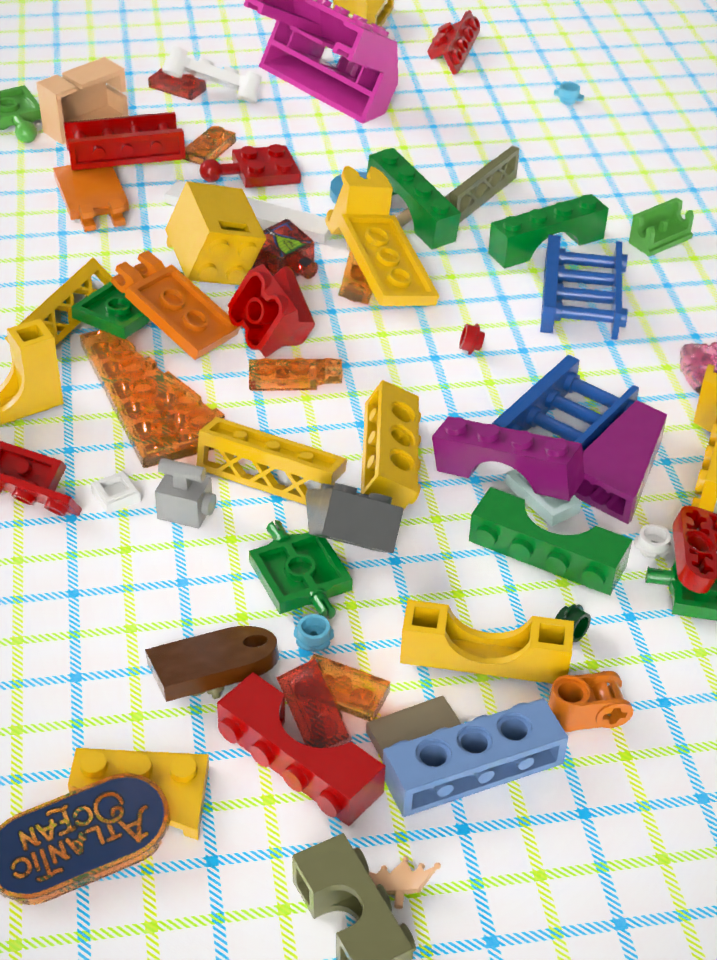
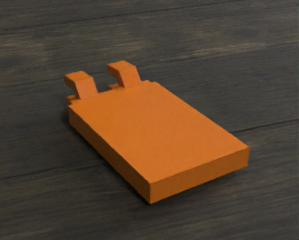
[53,165,129,232]
[111,250,241,360]

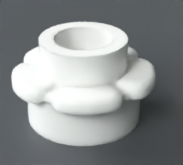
[634,524,672,559]

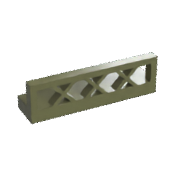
[445,145,520,223]

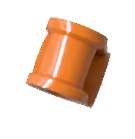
[548,671,633,732]

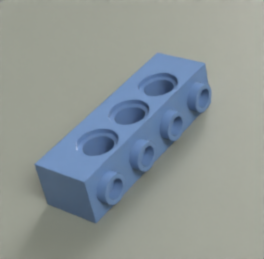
[383,698,569,818]

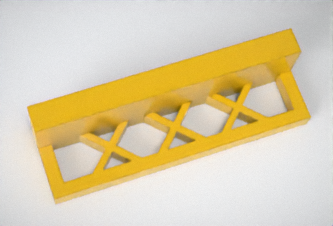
[4,257,112,346]
[196,417,347,505]

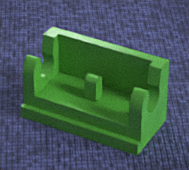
[629,197,694,257]

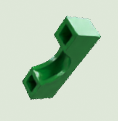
[366,147,461,250]
[488,194,609,269]
[468,487,633,596]

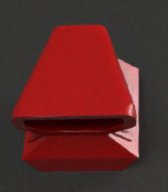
[227,264,315,358]

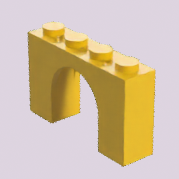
[0,318,64,425]

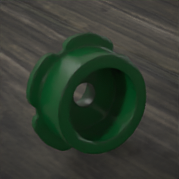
[555,604,591,643]

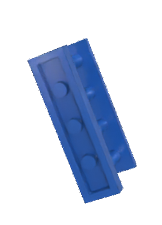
[540,235,628,340]
[492,355,639,451]

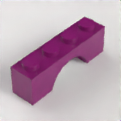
[432,416,585,501]

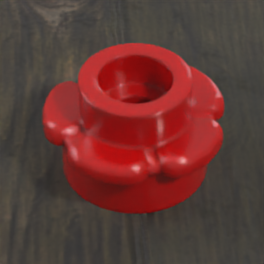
[459,323,485,355]

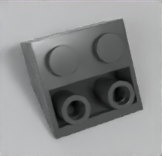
[306,483,404,553]

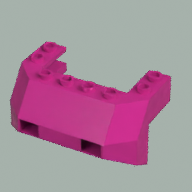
[243,0,399,124]

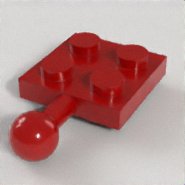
[199,144,301,188]

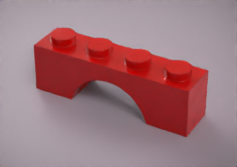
[217,672,386,826]

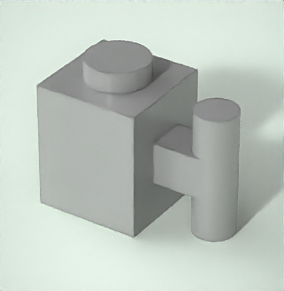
[155,458,216,529]

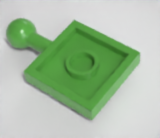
[0,85,41,143]

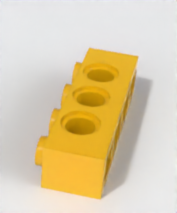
[360,380,421,509]

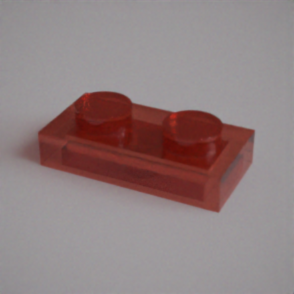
[148,68,206,101]
[276,659,353,748]

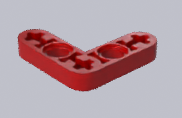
[672,505,717,594]

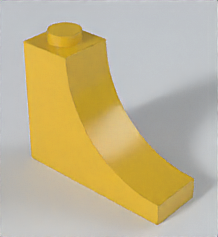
[333,0,394,27]

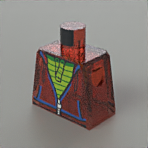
[251,219,318,279]

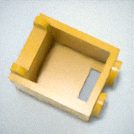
[165,181,267,285]

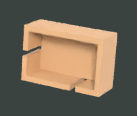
[36,57,129,145]

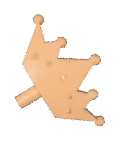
[369,856,441,909]

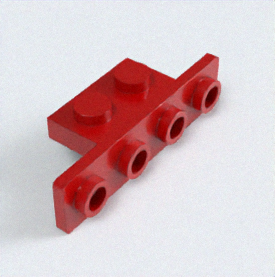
[427,10,480,75]
[0,441,82,516]

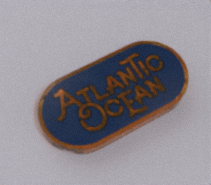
[0,773,171,905]

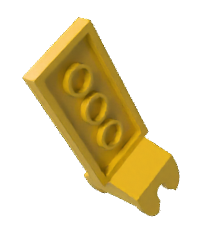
[325,165,440,306]
[691,364,717,512]

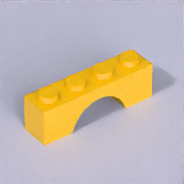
[400,599,574,684]

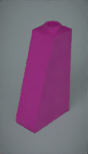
[574,400,668,524]

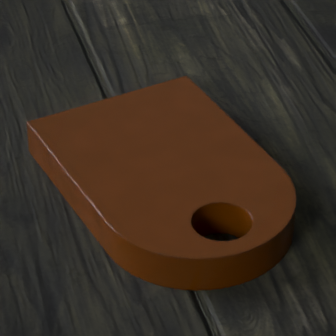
[145,626,279,702]

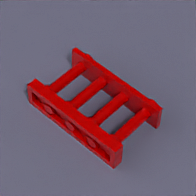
[64,112,186,170]

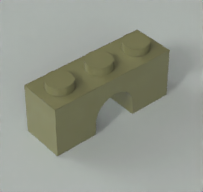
[292,833,416,960]

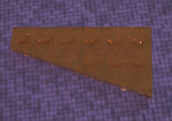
[79,330,225,469]

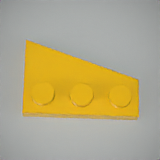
[68,748,209,841]

